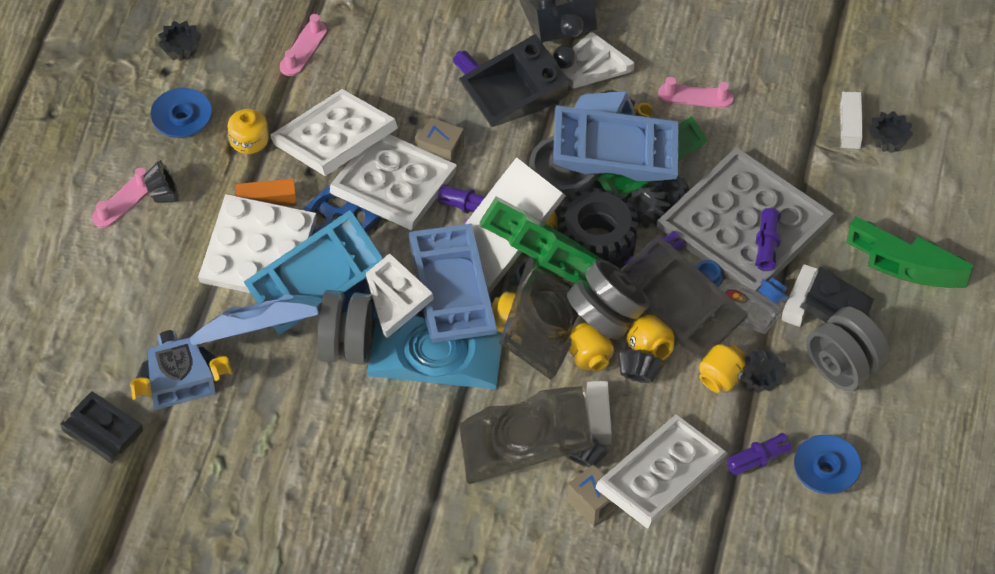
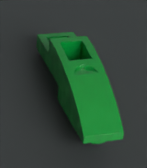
[846,216,974,288]

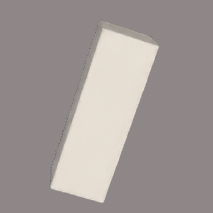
[840,92,863,149]
[782,264,817,327]
[586,381,612,445]

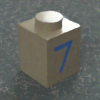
[415,117,464,164]
[567,465,619,527]

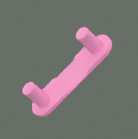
[280,14,327,76]
[658,77,734,108]
[92,167,149,228]

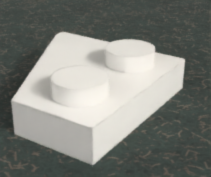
[561,32,634,89]
[366,254,434,338]

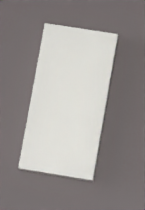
[465,157,566,294]
[595,414,728,529]

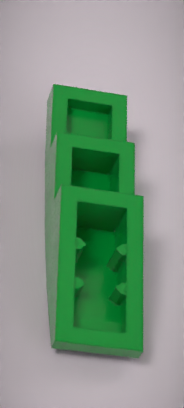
[596,116,708,197]
[479,196,601,283]

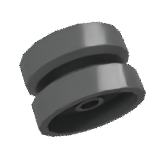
[529,136,597,215]
[567,259,650,340]
[318,290,373,365]
[806,307,890,391]

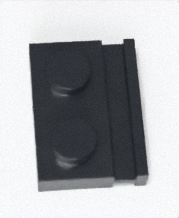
[800,267,874,323]
[60,391,143,464]

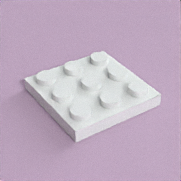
[270,89,398,176]
[330,134,457,231]
[198,194,317,293]

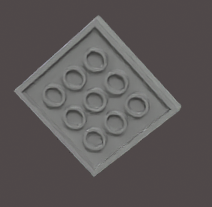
[657,147,834,297]

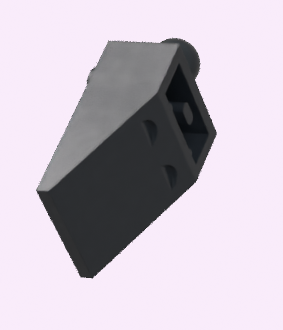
[519,0,598,43]
[459,34,577,127]

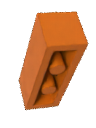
[236,179,296,207]

